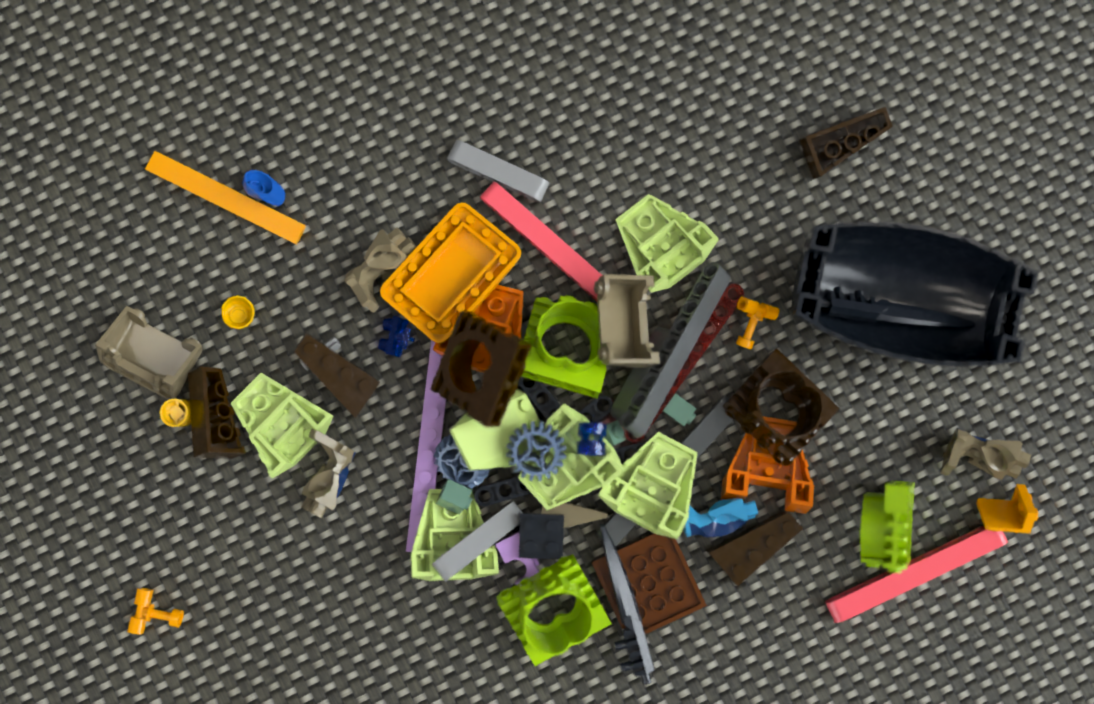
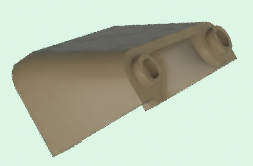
[594,274,660,368]
[95,306,202,400]

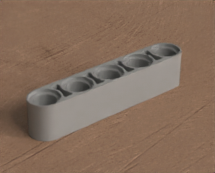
[447,140,549,203]
[432,501,523,582]

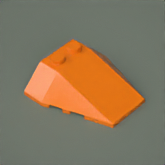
[433,285,524,372]

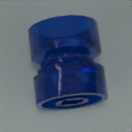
[577,422,607,456]

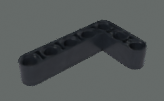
[517,377,613,426]

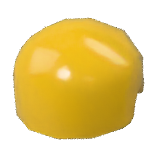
[221,295,255,330]

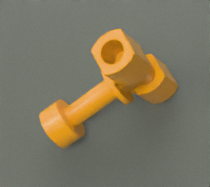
[736,296,779,350]
[127,588,184,635]

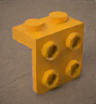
[976,484,1038,533]

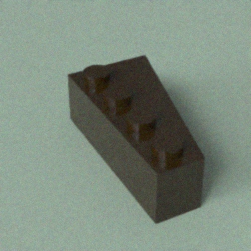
[799,106,893,179]
[294,332,380,418]
[188,367,246,459]
[706,510,803,586]

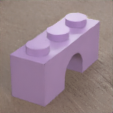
[496,531,540,585]

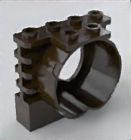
[431,310,532,427]
[723,348,840,466]

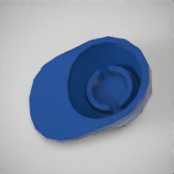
[242,170,285,206]

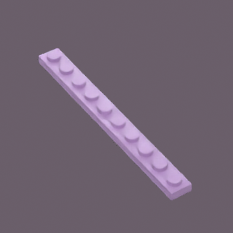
[406,340,446,552]

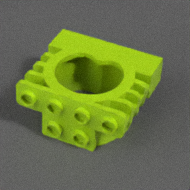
[521,295,607,399]
[860,480,915,573]
[496,555,612,666]

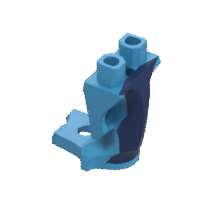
[683,498,758,538]

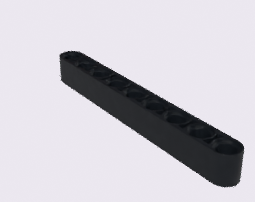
[474,440,649,506]

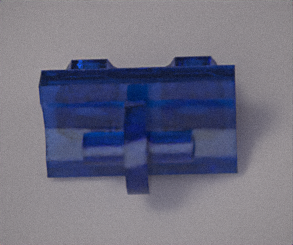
[378,316,415,357]

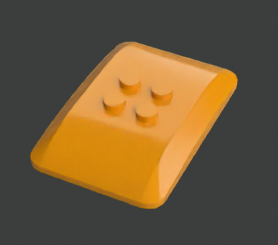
[380,203,521,343]

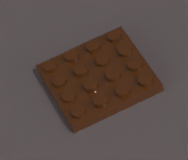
[591,533,707,634]

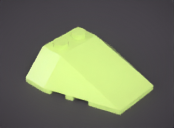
[615,194,719,292]
[450,388,540,470]
[518,404,624,510]
[598,432,697,539]
[411,489,499,581]

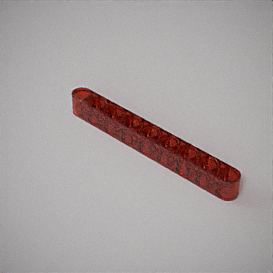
[624,284,744,443]

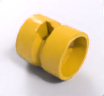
[160,399,191,427]

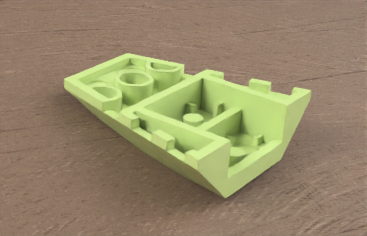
[231,373,334,479]

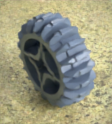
[506,421,566,481]
[434,434,490,489]

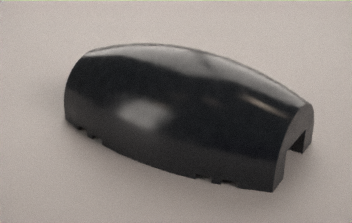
[791,221,1039,367]

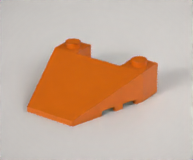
[721,416,814,514]

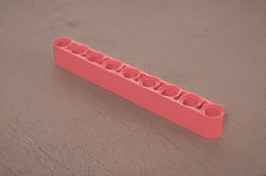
[480,181,602,301]
[825,525,1008,623]

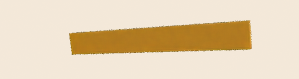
[145,151,306,245]

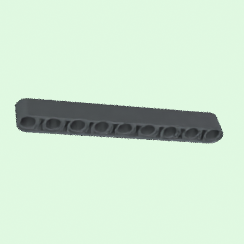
[620,262,730,437]
[595,395,733,546]

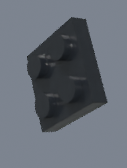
[519,513,564,559]

